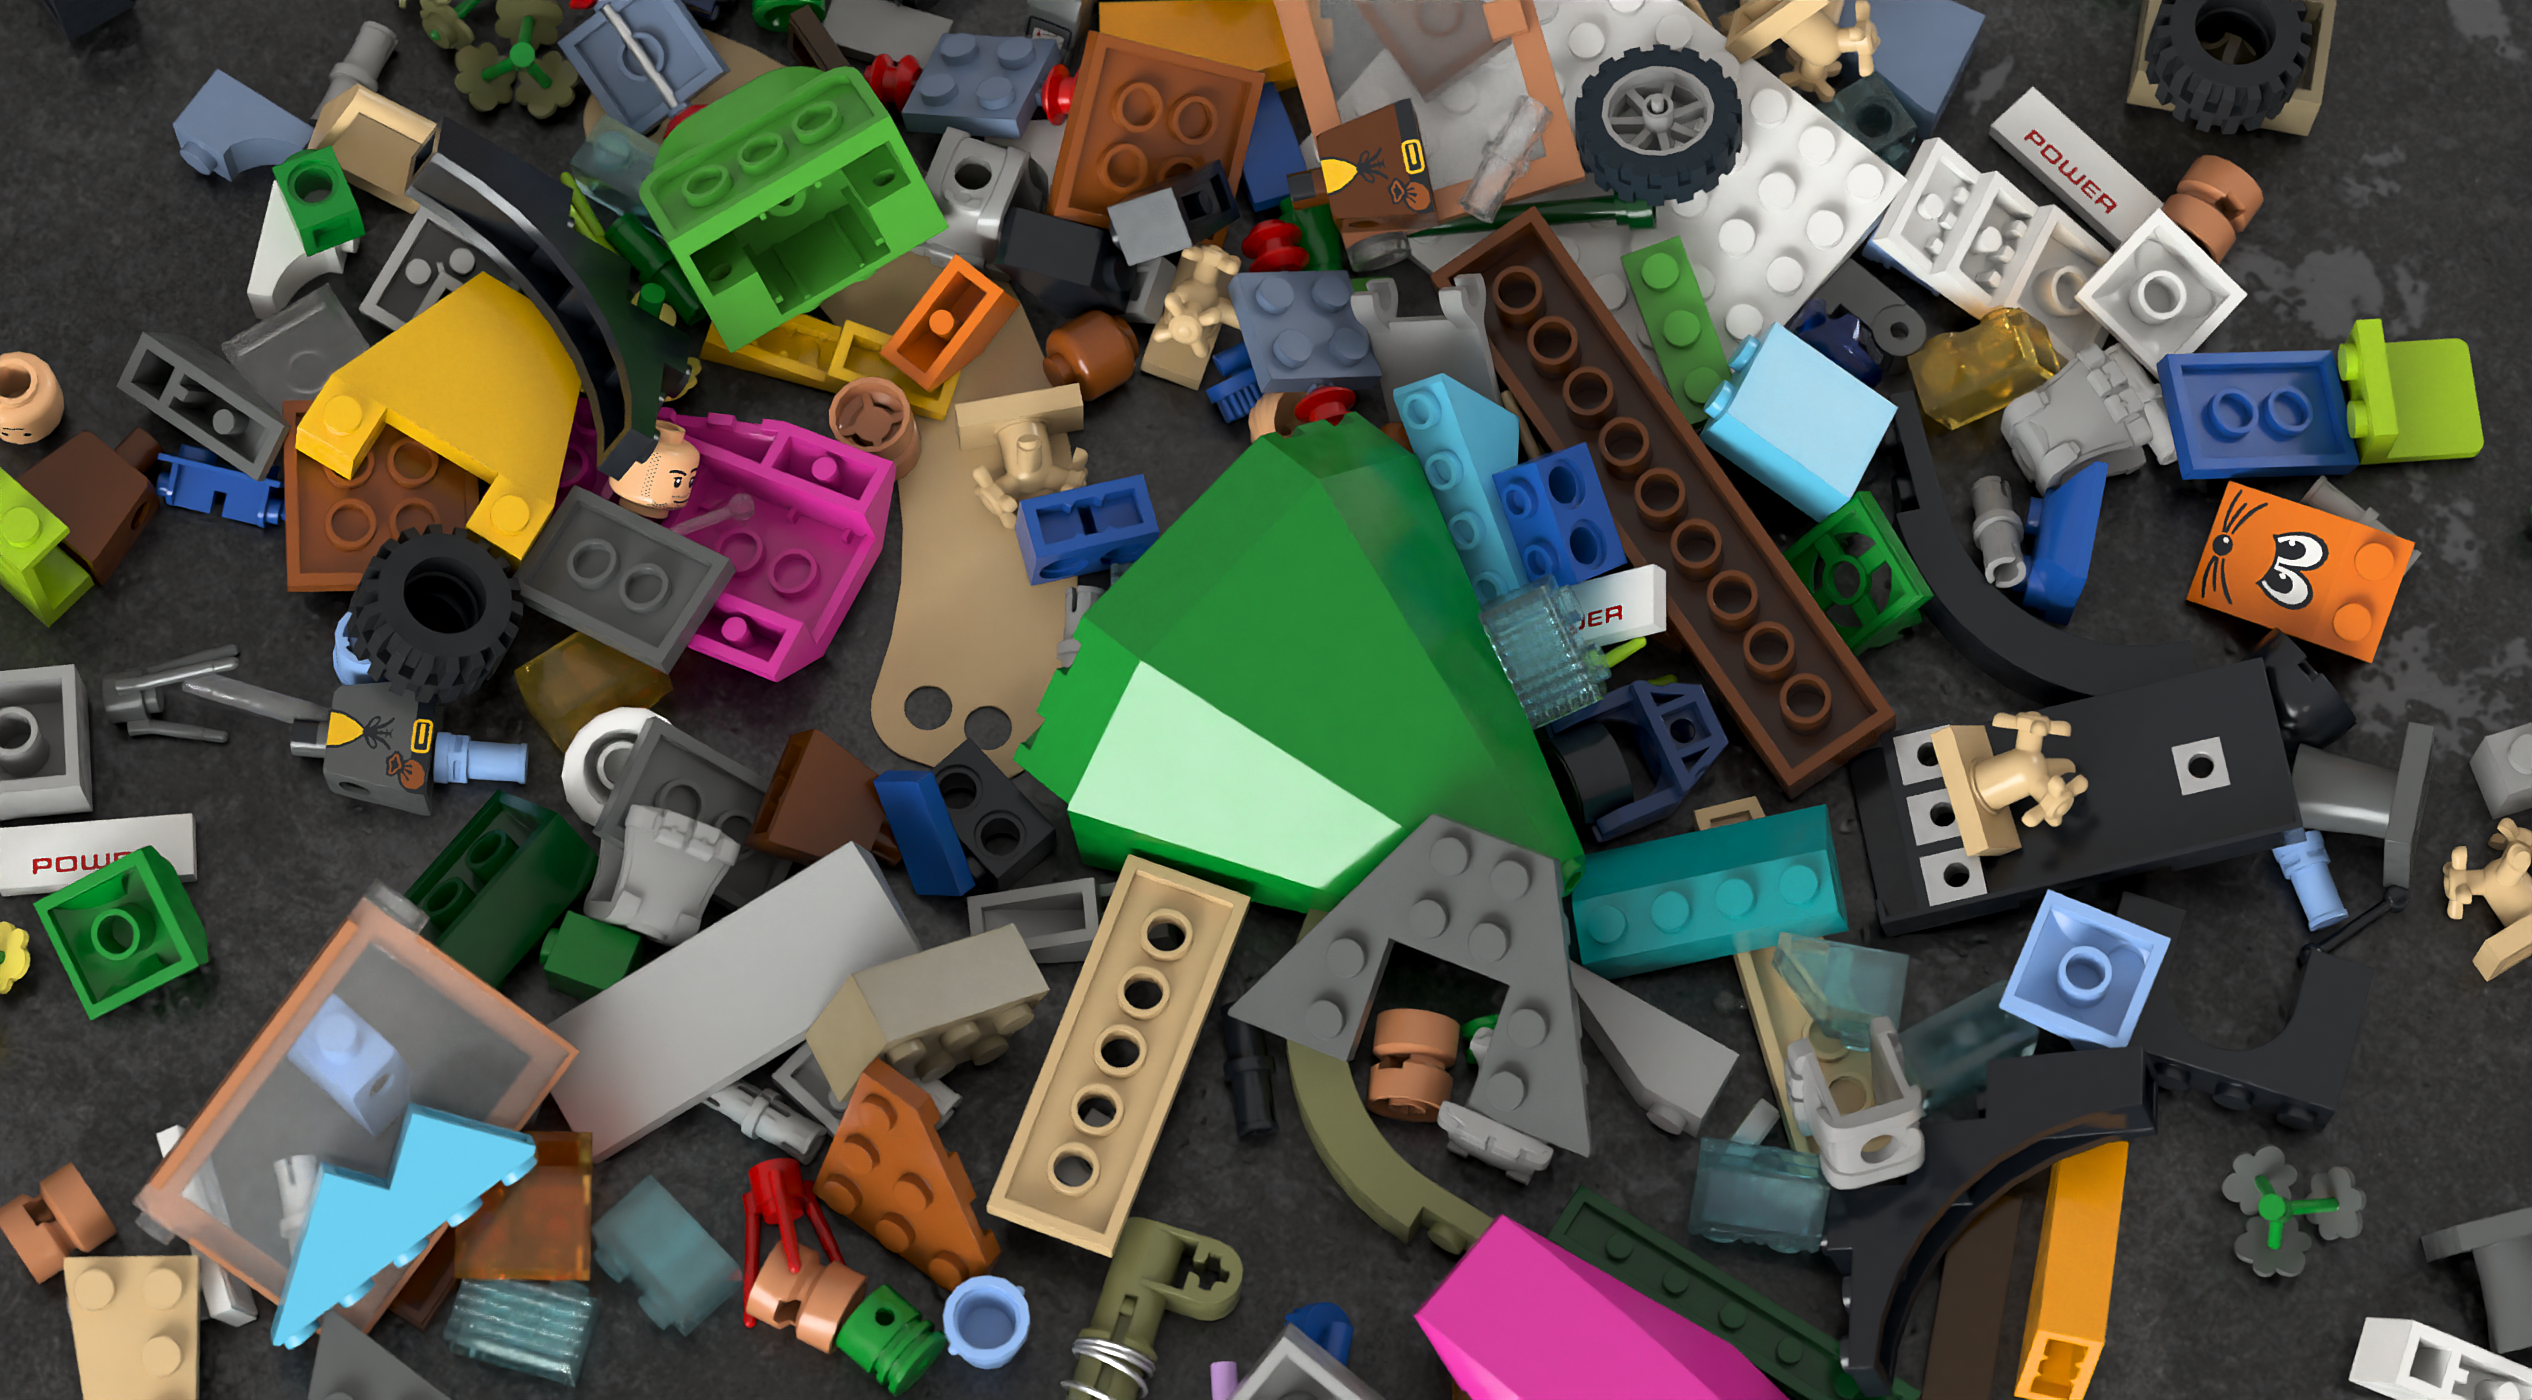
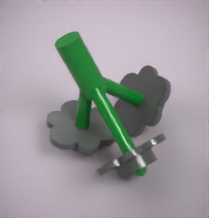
[2221,1144,2366,1277]

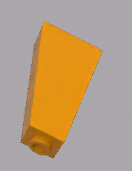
[1099,0,1334,92]
[2014,1141,2129,1400]

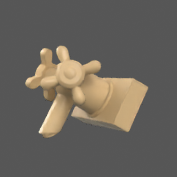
[1725,0,1881,103]
[1139,243,1241,391]
[955,383,1088,529]
[1930,711,2088,857]
[2443,818,2532,982]

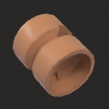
[2161,155,2264,266]
[829,376,922,482]
[1365,1009,1460,1123]
[0,1161,118,1285]
[746,1239,869,1354]

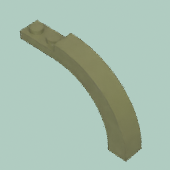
[1286,908,1494,1255]

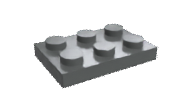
[512,484,736,675]
[592,716,793,912]

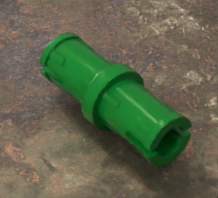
[604,212,708,326]

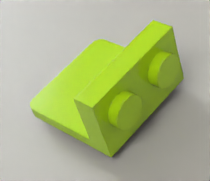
[2338,319,2484,465]

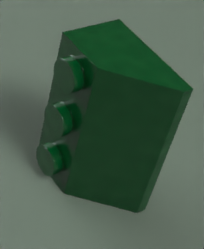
[389,789,599,991]

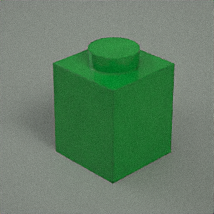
[539,911,646,1001]

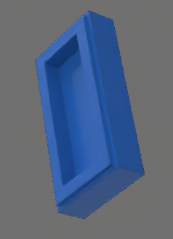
[873,770,976,896]

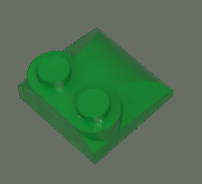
[33,845,209,1021]

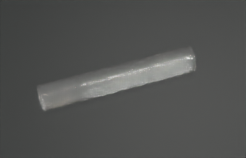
[182,674,331,724]

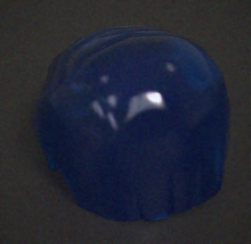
[1788,298,1882,389]

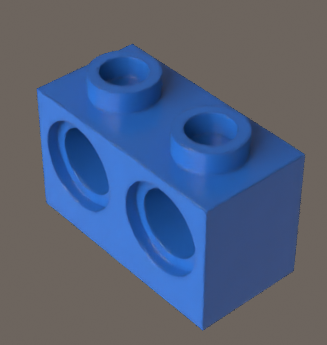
[1492,442,1628,596]
[1015,474,1160,586]

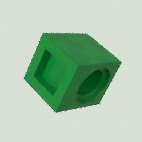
[272,145,366,257]

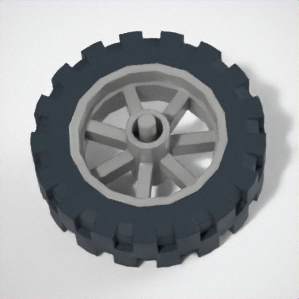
[1575,44,1742,206]

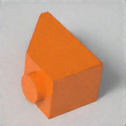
[879,254,1021,392]

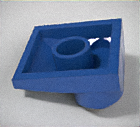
[2012,461,2109,625]

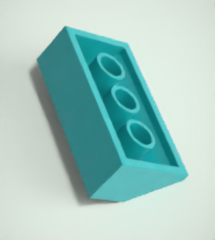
[1572,804,1850,980]

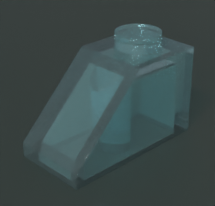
[1772,932,1909,1052]

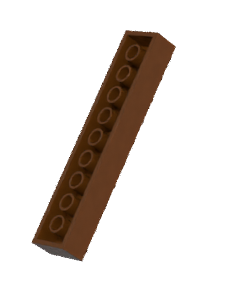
[1430,205,1896,800]

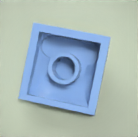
[1999,889,2171,1051]

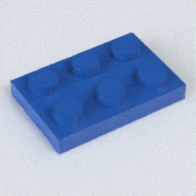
[2156,350,2360,480]

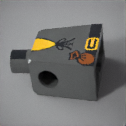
[291,682,447,816]

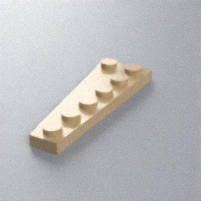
[64,1256,201,1400]

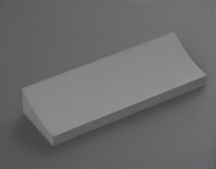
[546,841,923,1164]

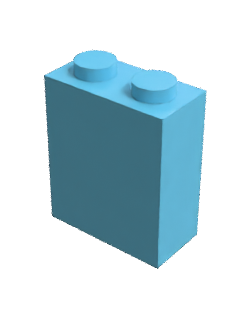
[1699,322,1898,523]

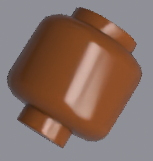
[1043,310,1139,402]

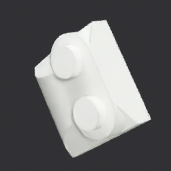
[2073,208,2248,380]

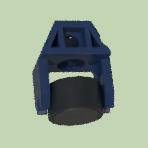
[1542,680,1729,843]

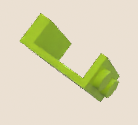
[0,467,94,628]

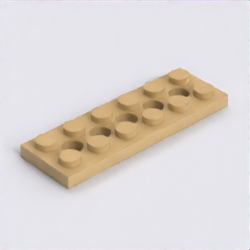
[987,854,1251,1258]

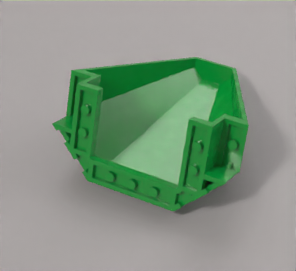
[1013,411,1586,914]

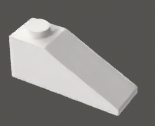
[2349,1317,2532,1400]

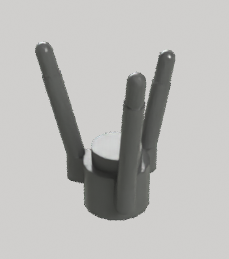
[102,643,240,743]

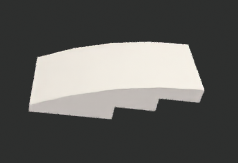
[1872,137,2112,368]

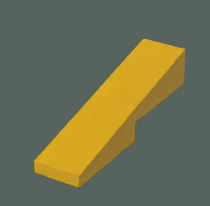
[699,313,962,421]

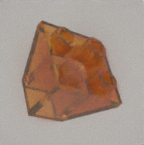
[455,1131,592,1281]

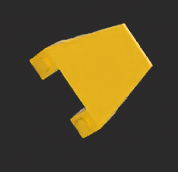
[295,271,582,577]

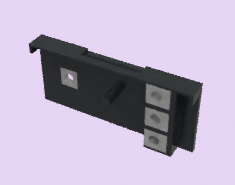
[1848,657,2307,938]

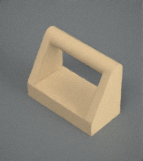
[307,84,437,214]

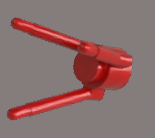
[742,1158,846,1328]

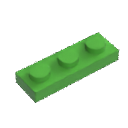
[1620,235,1732,430]

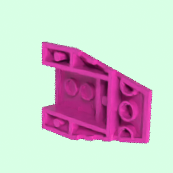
[481,397,896,682]
[1414,1214,1790,1400]

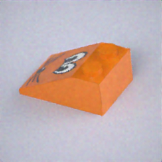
[2186,481,2415,663]

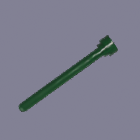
[1370,191,1657,242]

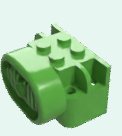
[639,66,949,353]

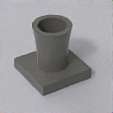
[2292,722,2435,891]
[2421,1207,2532,1355]

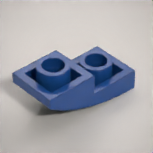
[1240,81,1307,212]

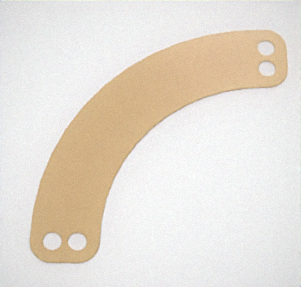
[583,28,1078,779]

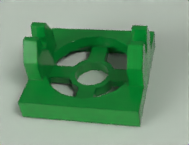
[1782,491,1934,657]

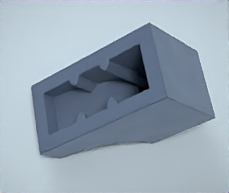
[173,68,314,182]

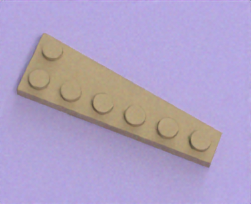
[1692,796,1920,1179]

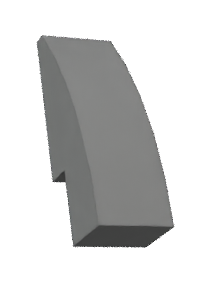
[967,877,1178,963]

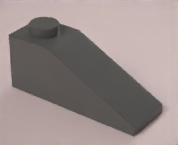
[116,331,291,481]

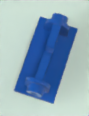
[156,443,284,528]

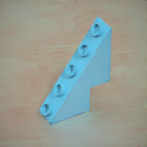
[1393,373,1554,675]
[270,1102,537,1349]

